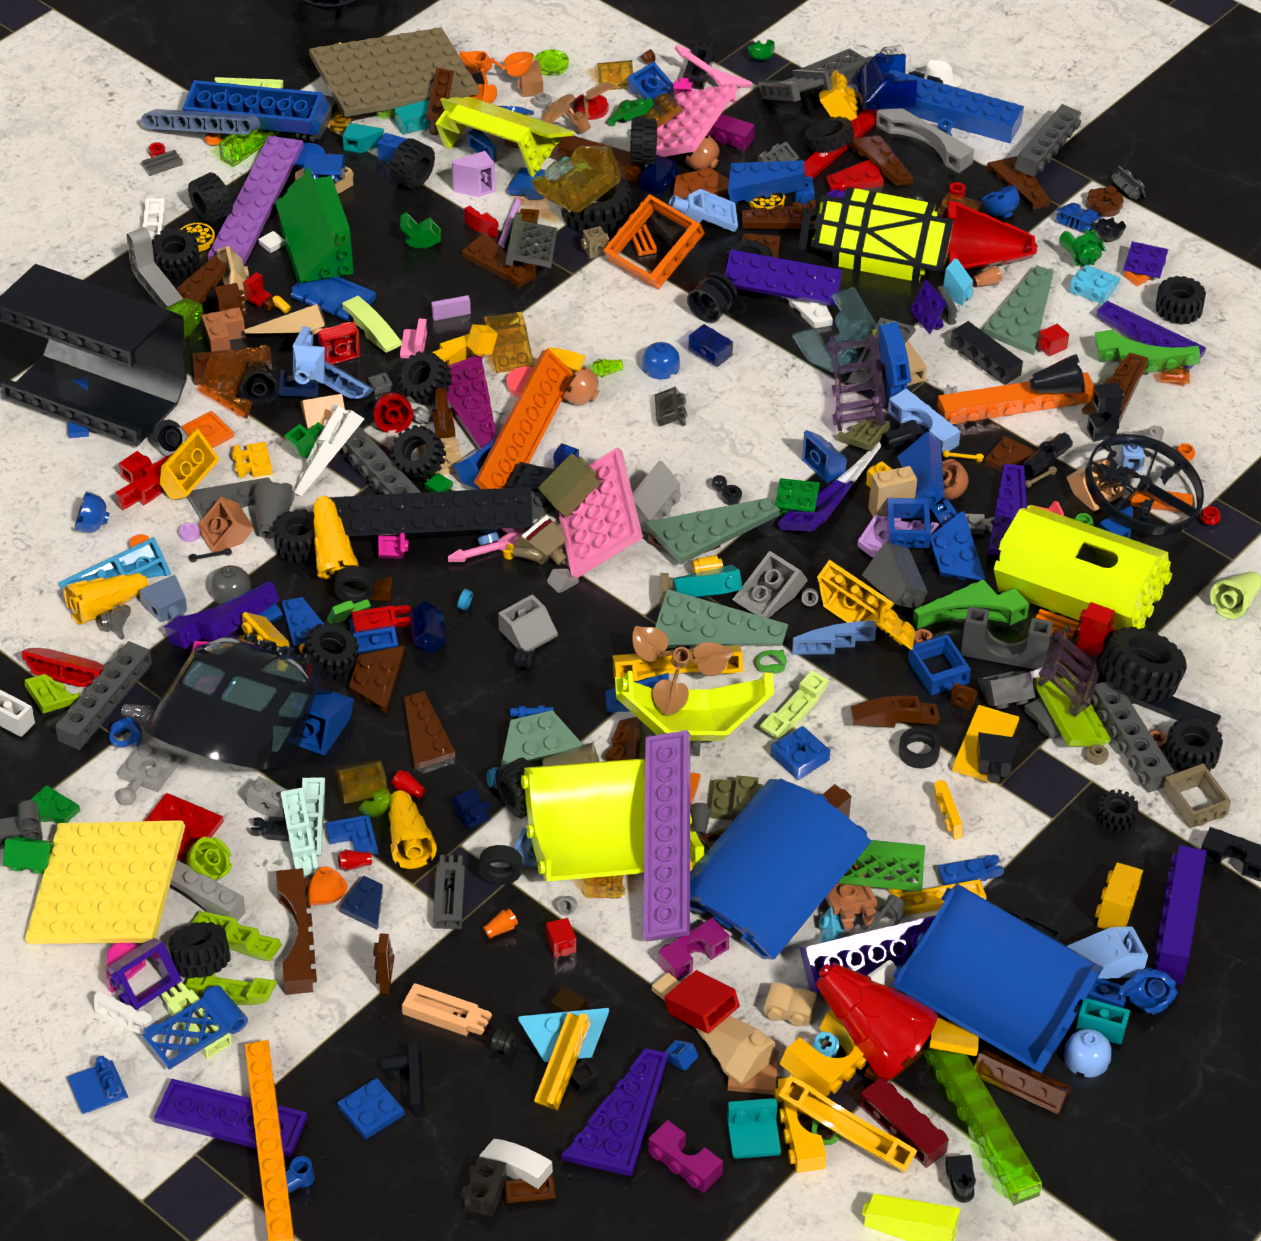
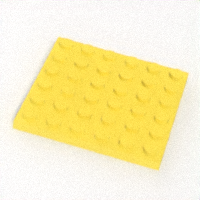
[25,821,185,944]

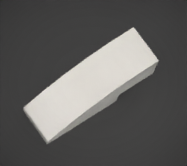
[479,1139,553,1189]

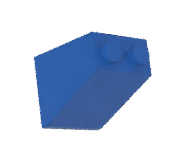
[287,691,354,755]

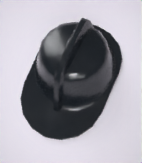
[153,419,188,457]

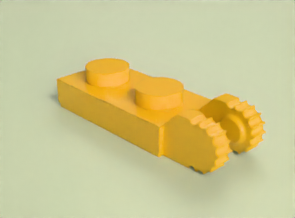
[934,780,963,840]

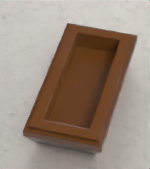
[505,1176,556,1204]

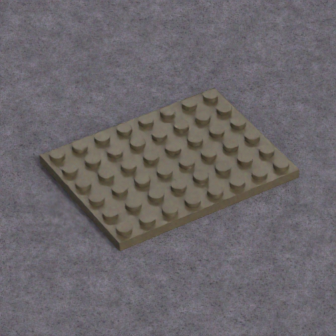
[309,27,479,117]

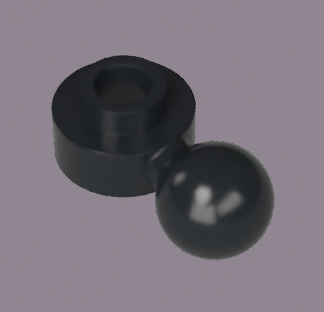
[711,475,742,505]

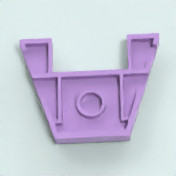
[857,515,939,558]

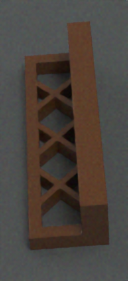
[971,1048,1073,1114]

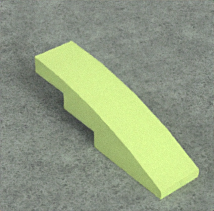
[342,296,402,353]

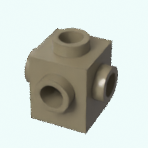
[581,226,609,259]

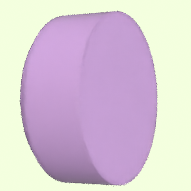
[179,522,200,542]

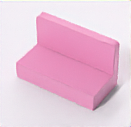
[400,319,427,359]

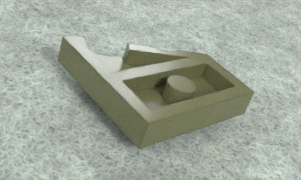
[837,416,890,451]

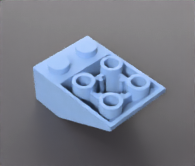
[1067,927,1148,979]

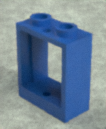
[886,498,931,548]
[908,634,971,696]

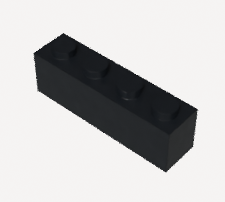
[950,321,1023,385]

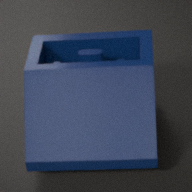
[304,154,345,182]

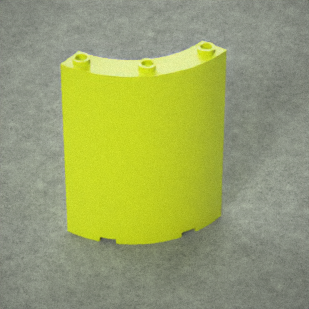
[521,758,704,881]

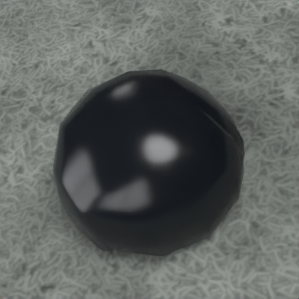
[1096,217,1126,241]

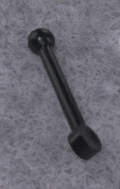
[189,548,232,562]

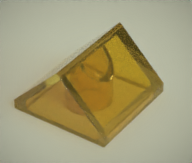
[594,60,633,90]

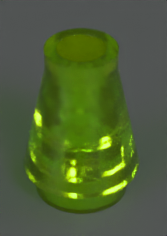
[593,359,623,378]

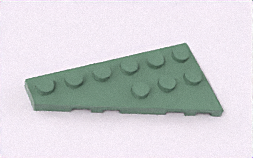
[645,498,780,565]

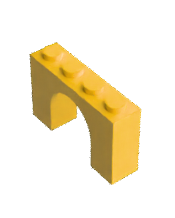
[779,1010,868,1097]

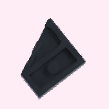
[507,462,556,490]

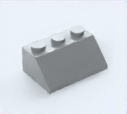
[632,460,681,535]

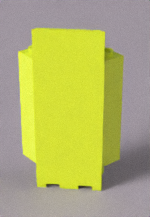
[435,96,575,177]

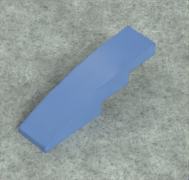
[792,620,877,655]

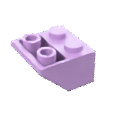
[452,151,495,197]

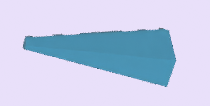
[59,537,171,588]

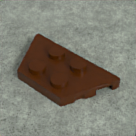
[349,646,405,713]

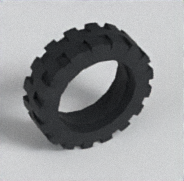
[805,116,854,152]

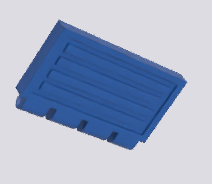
[291,277,376,322]

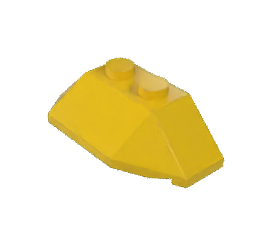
[817,560,894,623]

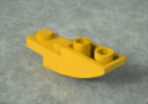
[427,334,473,374]

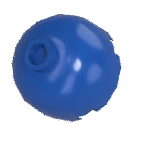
[982,185,1020,219]
[642,342,680,380]
[74,491,110,533]

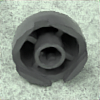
[210,565,252,605]

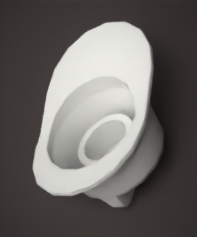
[921,60,962,87]

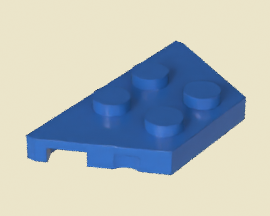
[930,511,986,581]

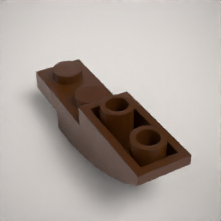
[850,695,940,728]

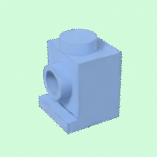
[1120,444,1145,471]

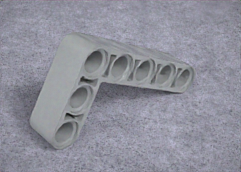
[127,227,190,317]

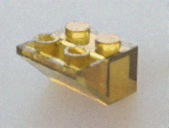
[335,759,387,804]

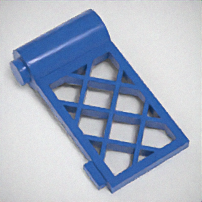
[142,985,248,1070]

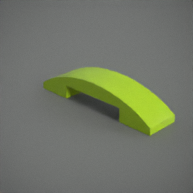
[185,973,277,1005]

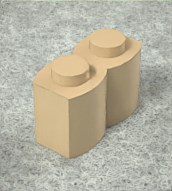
[764,983,817,1026]

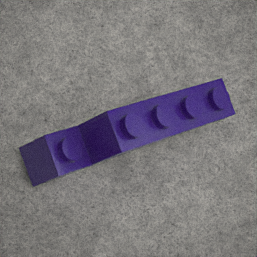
[164,581,279,649]

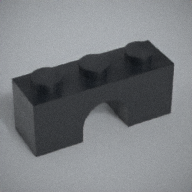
[1087,382,1125,442]
[1201,827,1261,882]

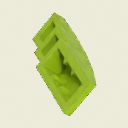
[190,911,282,962]

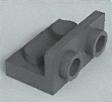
[757,141,799,162]

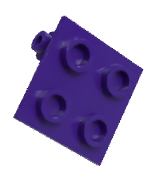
[1123,241,1169,279]
[910,280,947,334]

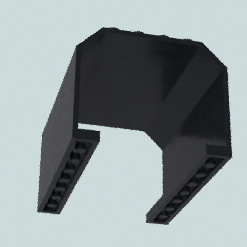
[0,263,187,447]

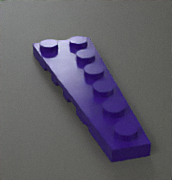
[1096,301,1206,374]
[988,464,1027,555]

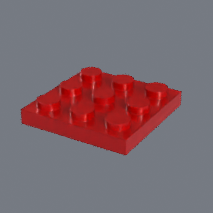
[145,792,224,864]

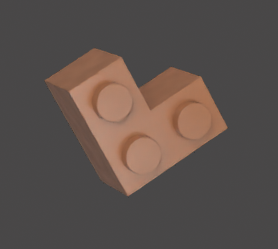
[202,308,246,352]

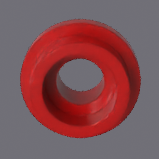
[1200,506,1221,525]

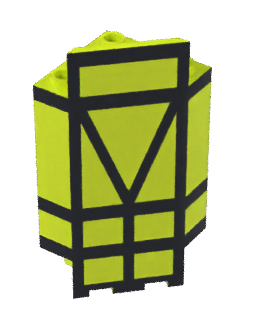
[810,187,954,282]

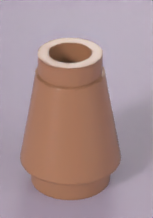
[973,266,1003,287]

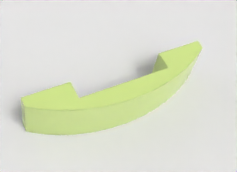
[760,670,829,738]

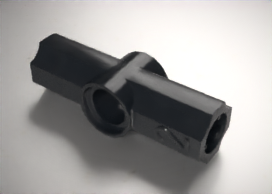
[1022,432,1073,477]

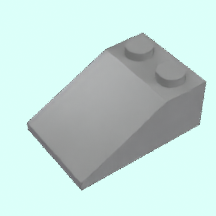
[732,551,808,618]

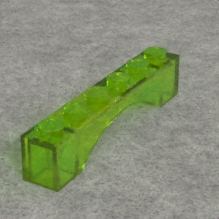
[219,129,283,167]

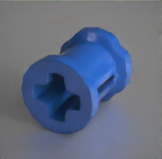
[937,118,954,136]

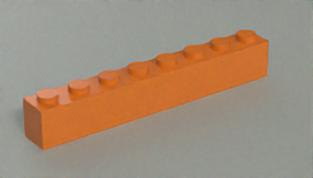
[937,372,1094,424]

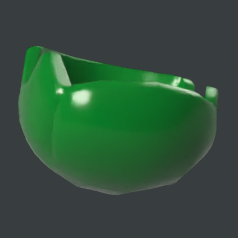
[748,39,775,61]

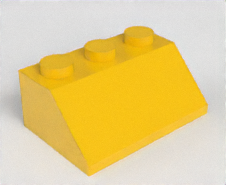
[160,428,220,500]

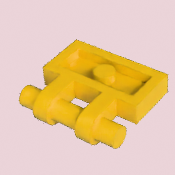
[232,441,273,478]

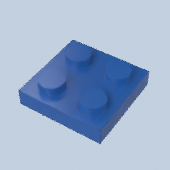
[337,1078,405,1140]

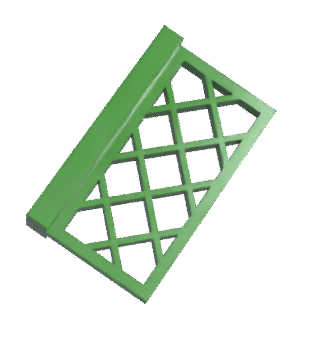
[838,840,925,892]

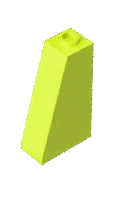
[862,1193,960,1241]

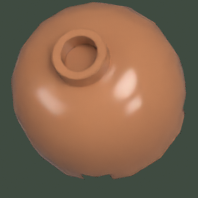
[685,135,720,171]
[563,365,600,405]
[942,459,969,500]

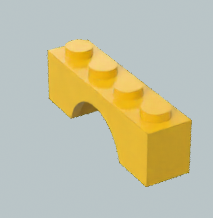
[774,1077,826,1173]

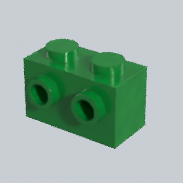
[3,836,55,874]

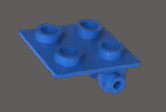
[1056,203,1103,233]
[67,1056,128,1114]

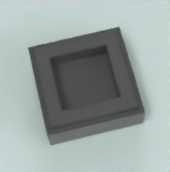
[368,372,393,395]

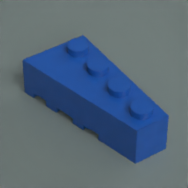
[728,160,807,204]

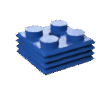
[770,726,831,780]

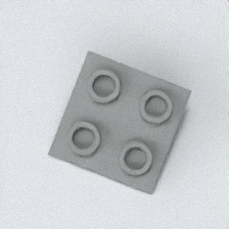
[1122,425,1166,444]

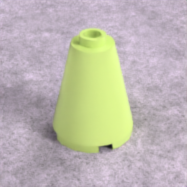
[1210,571,1261,619]

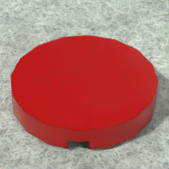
[573,94,609,120]

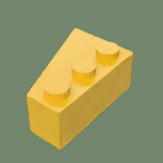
[1095,863,1143,929]

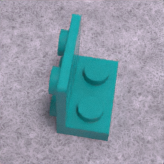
[727,1098,781,1159]

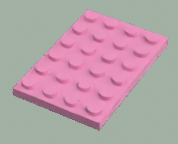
[656,83,738,158]
[558,447,643,578]

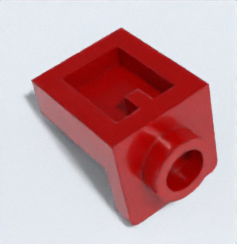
[243,272,271,307]

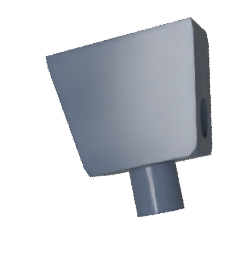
[139,575,187,622]

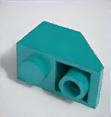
[343,123,384,153]

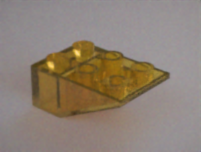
[484,312,534,373]

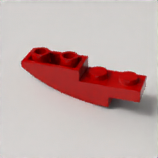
[115,453,173,511]

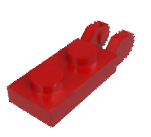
[352,605,413,633]

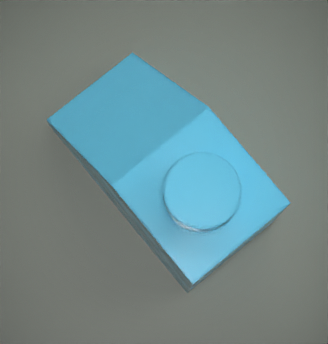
[944,258,974,306]

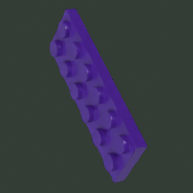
[725,250,842,306]
[154,1079,308,1157]

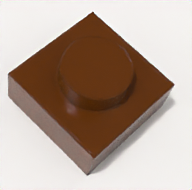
[520,208,539,224]

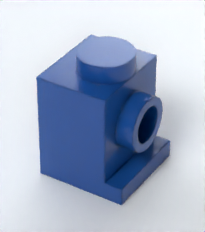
[793,176,815,204]

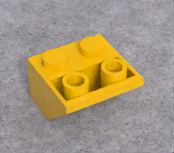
[242,612,289,667]

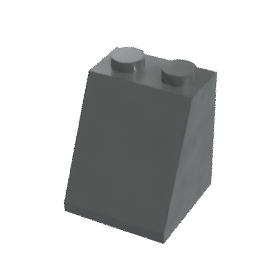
[862,541,928,609]

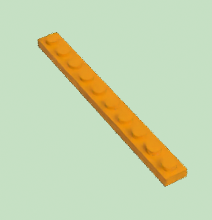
[245,1040,295,1241]

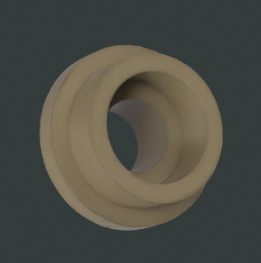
[1087,745,1109,765]

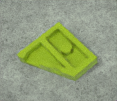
[25,674,81,714]

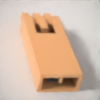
[402,983,492,1036]

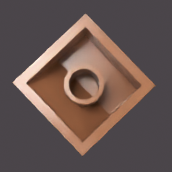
[198,497,254,552]

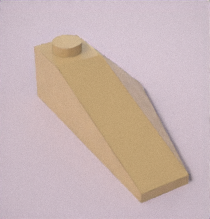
[244,304,326,335]
[696,1016,775,1086]

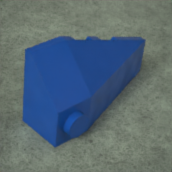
[453,436,498,490]

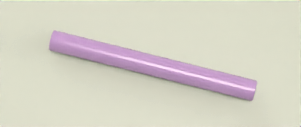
[498,197,522,249]

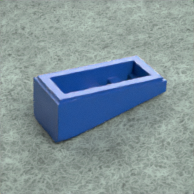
[468,129,496,162]

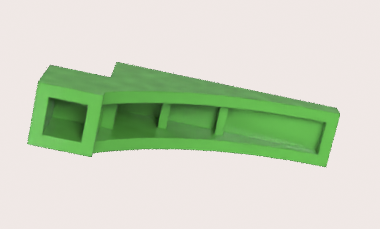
[1095,329,1200,373]
[913,580,1029,629]

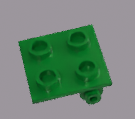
[775,478,820,517]

